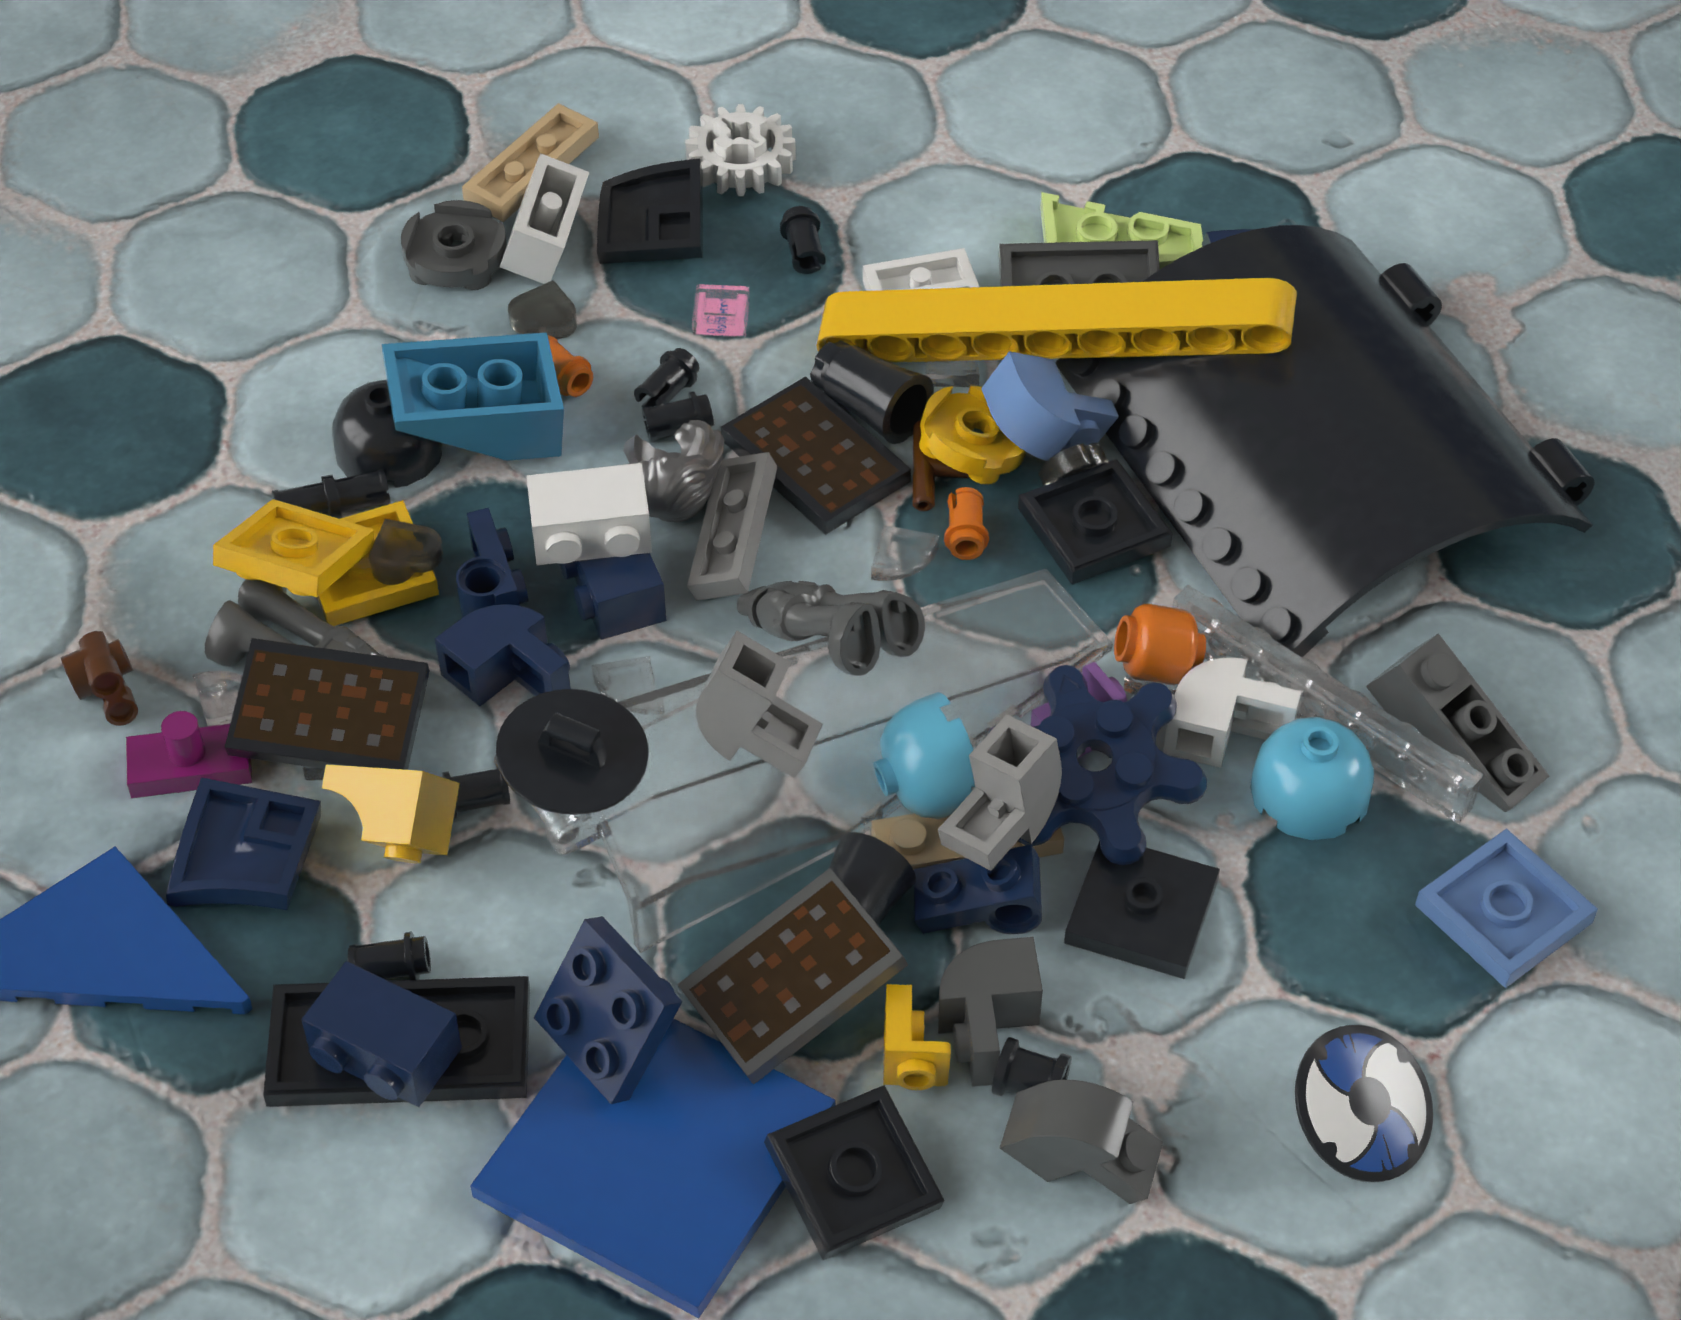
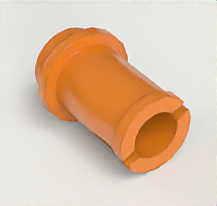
[548,335,594,397]
[944,487,989,560]

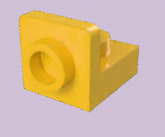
[883,984,951,1090]

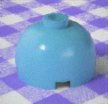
[873,692,975,819]
[1250,717,1374,840]

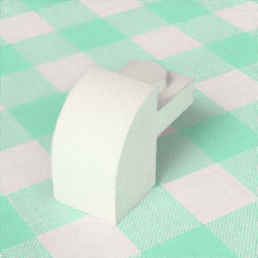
[1163,657,1301,768]

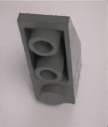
[1366,633,1549,812]

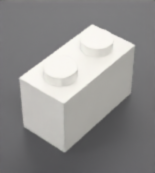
[500,153,589,286]
[526,463,652,565]

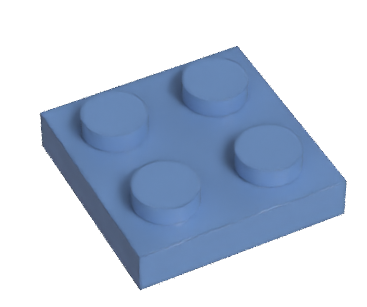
[1415,828,1598,988]

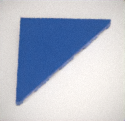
[0,846,253,1015]

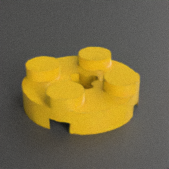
[919,385,1027,485]

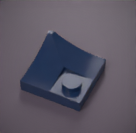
[166,777,321,911]

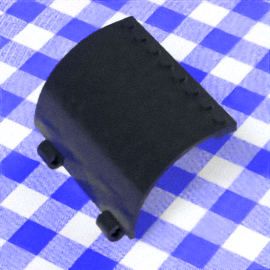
[1055,225,1595,672]

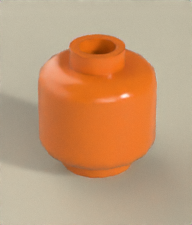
[1114,604,1206,685]

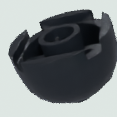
[332,379,442,488]

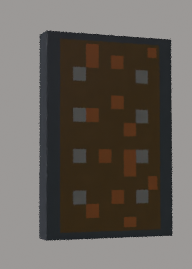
[721,376,911,535]
[225,638,430,770]

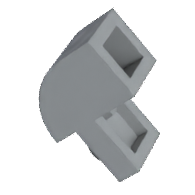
[696,631,823,778]
[938,714,1062,871]

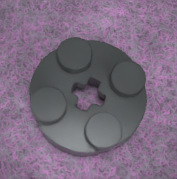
[401,200,507,290]

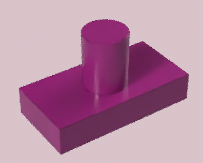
[126,711,252,799]

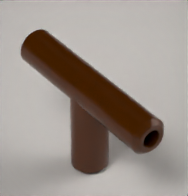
[913,420,970,512]

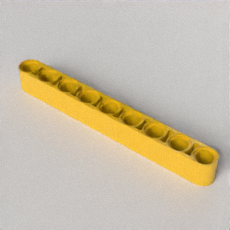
[816,278,1297,363]

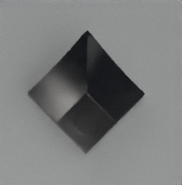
[597,159,703,264]

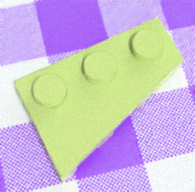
[1040,192,1203,269]

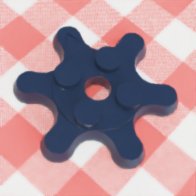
[983,665,1207,865]

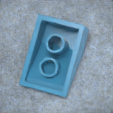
[382,332,564,461]

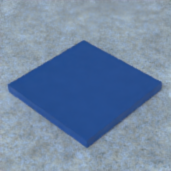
[470,1019,836,1319]

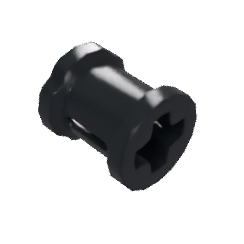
[992,1037,1072,1096]

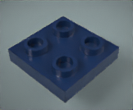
[534,916,683,1104]

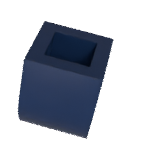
[435,604,571,706]

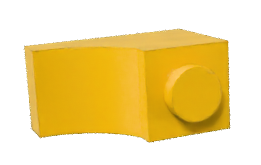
[322,765,460,864]

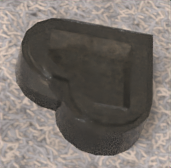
[508,280,577,339]
[1038,443,1109,485]
[369,519,444,585]

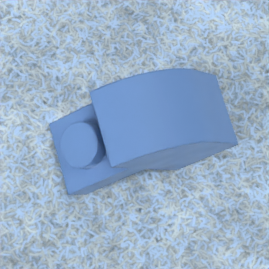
[981,351,1119,462]

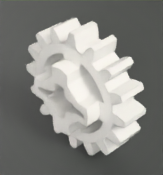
[685,104,796,196]

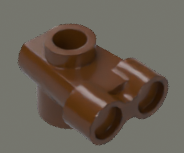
[61,631,138,726]

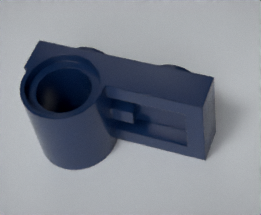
[456,507,529,618]
[914,844,1042,934]

